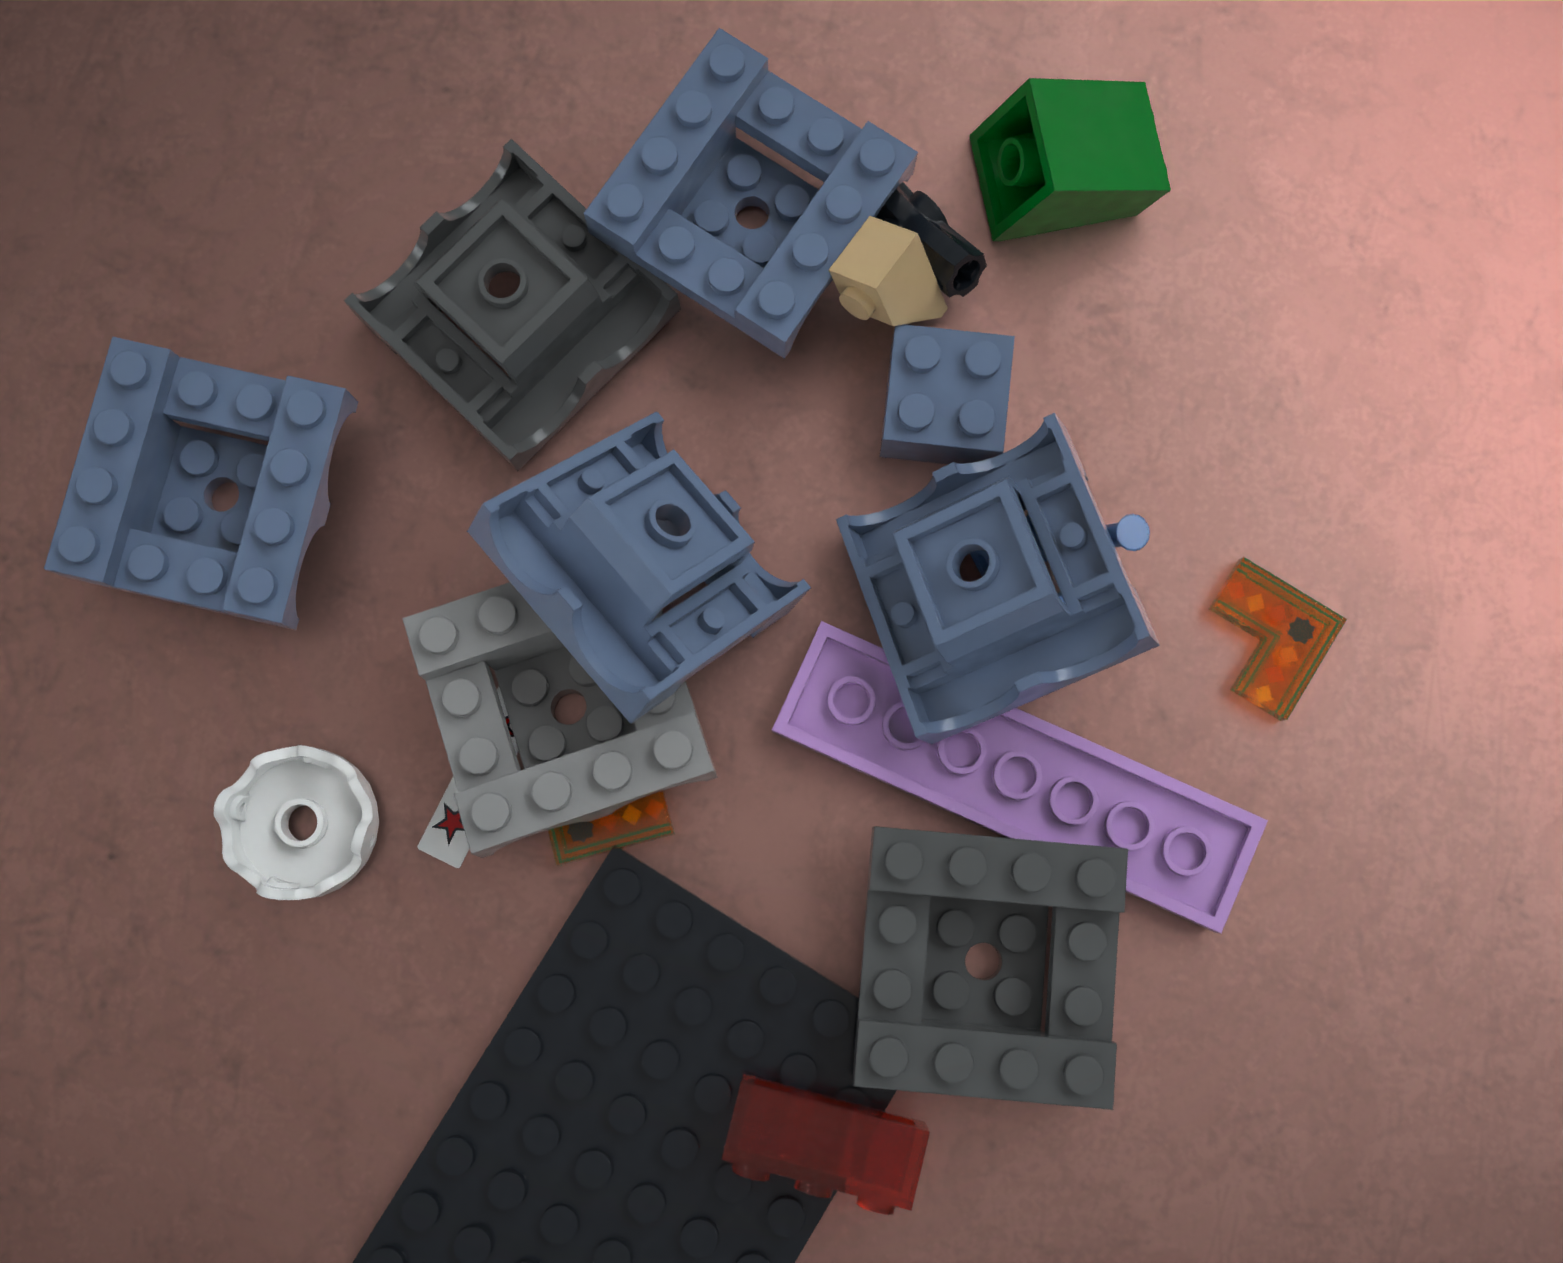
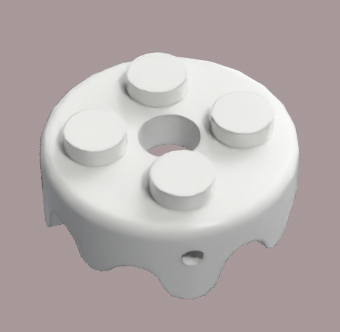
[214,745,379,900]

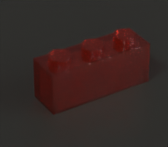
[721,1074,930,1215]

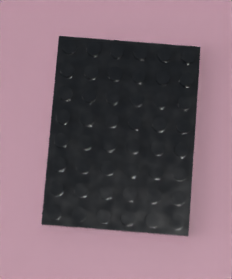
[353,845,897,1263]

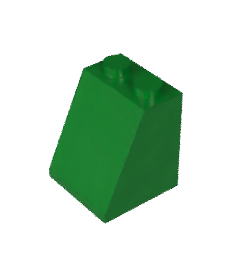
[969,78,1171,241]

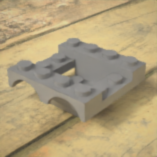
[402,582,718,858]

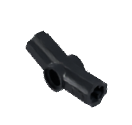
[876,182,987,298]

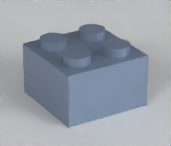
[879,324,1015,464]

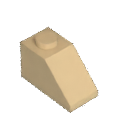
[829,216,948,326]

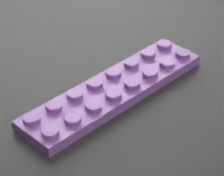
[772,621,1268,933]

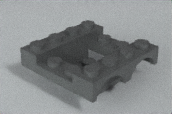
[344,139,681,471]
[852,826,1128,1110]

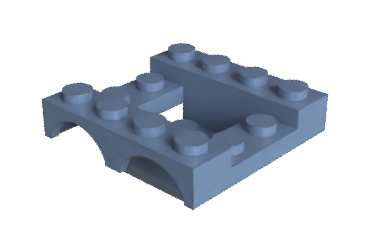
[584,28,918,359]
[44,337,358,630]
[467,411,811,724]
[836,413,1160,745]

